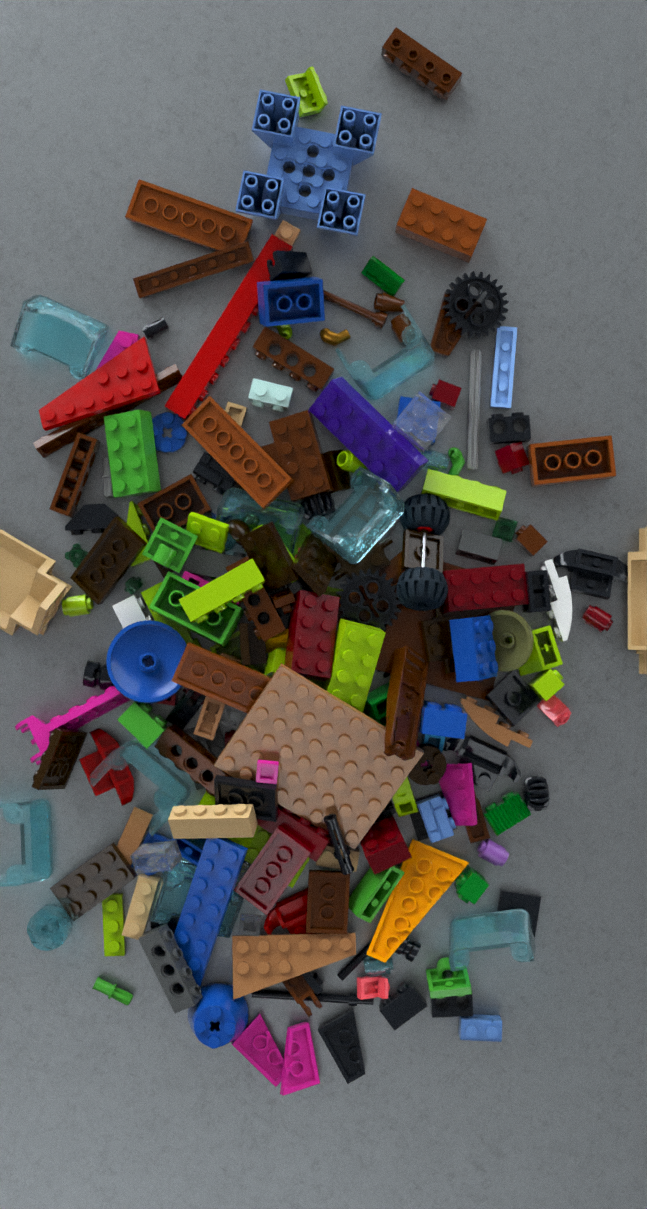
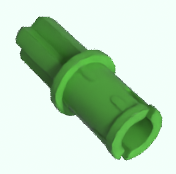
[92,977,133,1005]

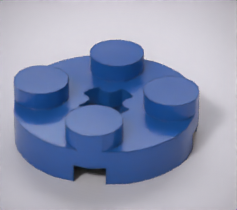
[152,412,188,453]

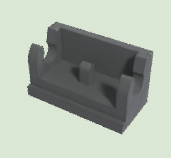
[455,528,503,565]

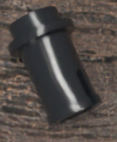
[142,317,169,339]

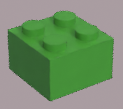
[117,702,168,748]

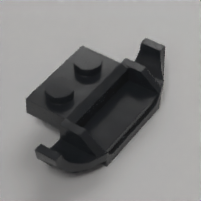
[553,548,628,600]
[443,735,521,792]

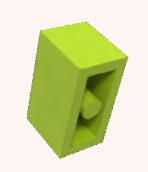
[527,669,565,701]

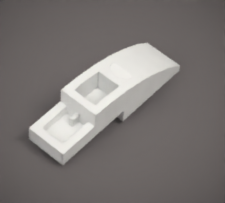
[540,559,572,641]

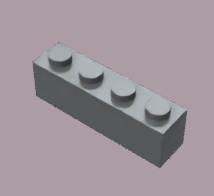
[163,544,246,578]

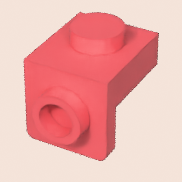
[537,695,571,727]
[357,974,390,1000]

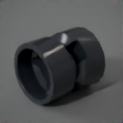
[83,660,114,690]

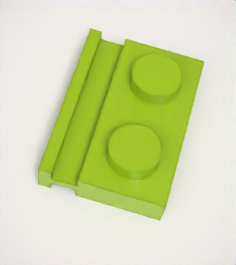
[186,512,229,554]

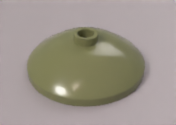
[488,610,534,672]

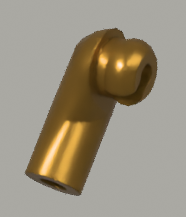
[320,328,351,346]

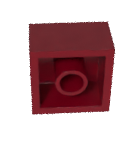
[360,816,412,875]

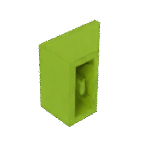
[508,625,563,676]

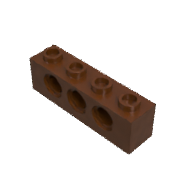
[252,327,334,393]
[49,433,101,518]
[225,556,287,642]
[154,724,234,796]

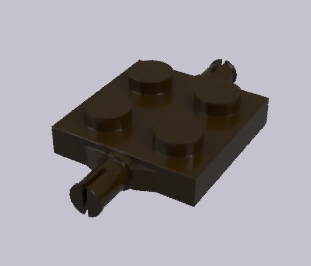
[333,530,393,581]
[420,605,461,674]

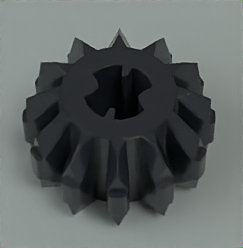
[300,493,335,520]
[523,776,550,811]

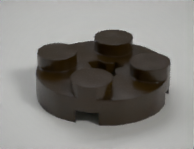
[408,744,446,785]

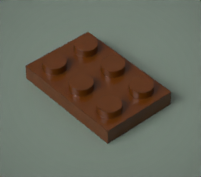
[306,870,350,934]

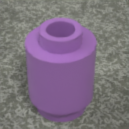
[477,839,509,867]

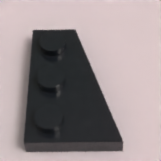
[318,1008,365,1084]

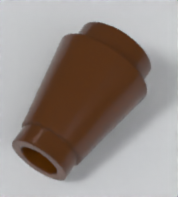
[374,292,405,312]

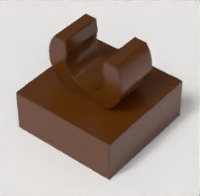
[270,588,295,614]

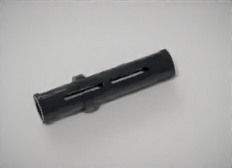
[324,814,354,875]

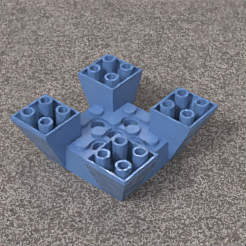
[235,89,382,236]

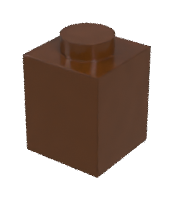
[514,524,548,557]

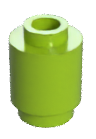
[337,450,367,475]
[62,594,94,617]

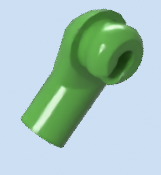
[448,447,465,475]

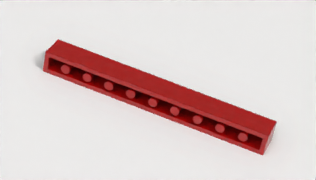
[165,234,293,421]

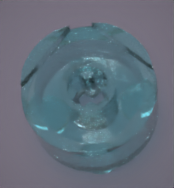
[27,905,73,951]

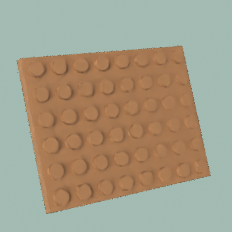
[214,663,424,849]

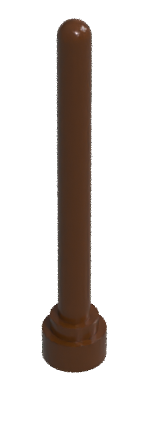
[323,290,388,329]

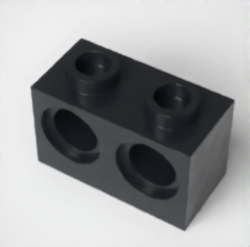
[486,412,531,445]
[523,570,551,613]
[430,994,473,1018]

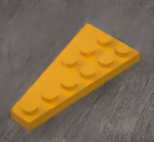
[366,839,469,963]

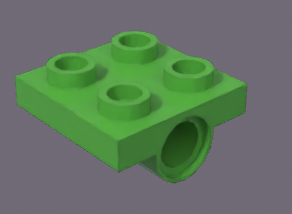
[142,518,199,573]
[426,957,472,999]

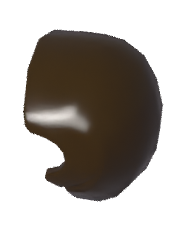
[226,519,251,549]

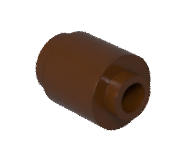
[390,314,418,346]

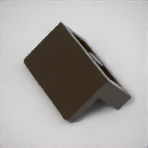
[323,449,353,494]
[239,622,267,665]

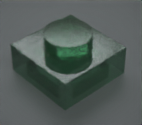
[492,517,518,542]

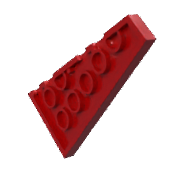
[39,337,161,431]

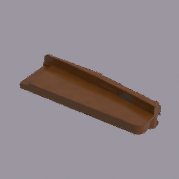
[384,646,430,761]

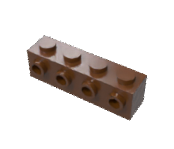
[381,27,463,100]

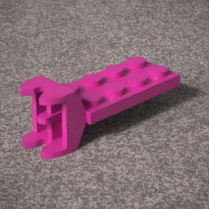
[15,686,130,765]

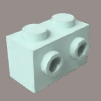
[248,378,293,413]

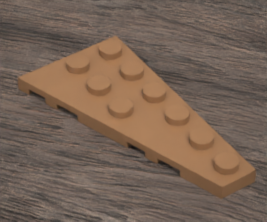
[232,932,356,1000]

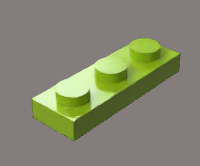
[102,893,126,957]

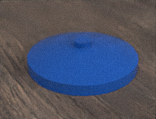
[106,620,187,704]

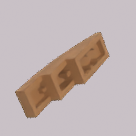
[193,652,241,740]
[117,807,153,889]

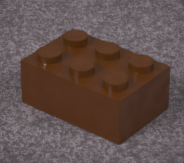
[137,474,213,532]

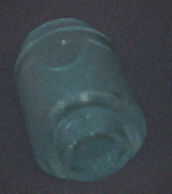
[422,449,450,472]
[363,956,394,977]

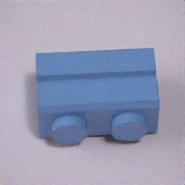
[416,794,456,843]
[458,1014,502,1042]

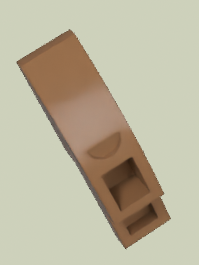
[459,696,533,748]

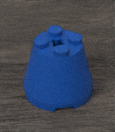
[188,983,249,1049]

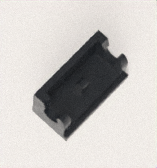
[267,250,313,281]

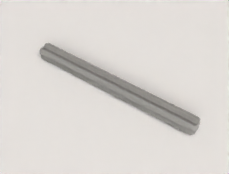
[467,349,482,470]

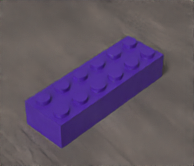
[308,376,429,494]

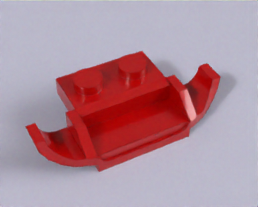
[79,728,134,806]
[264,888,310,935]

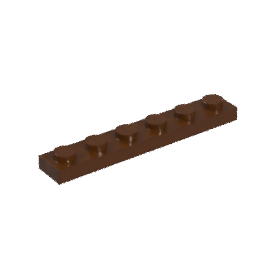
[133,241,255,299]

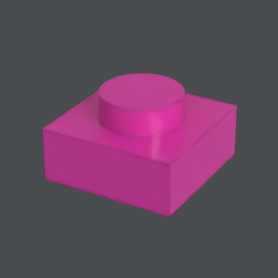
[256,760,279,784]

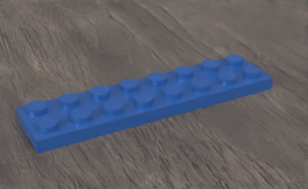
[171,838,248,988]

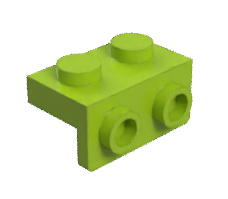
[285,66,328,117]

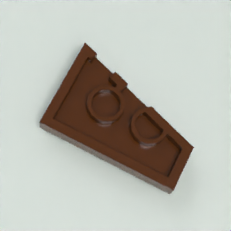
[428,293,480,357]

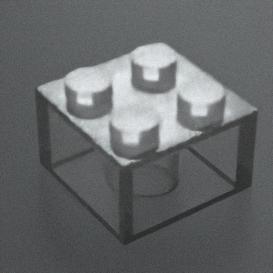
[392,391,452,453]

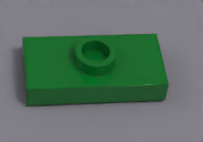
[361,256,405,296]

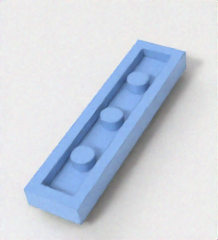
[490,326,517,409]

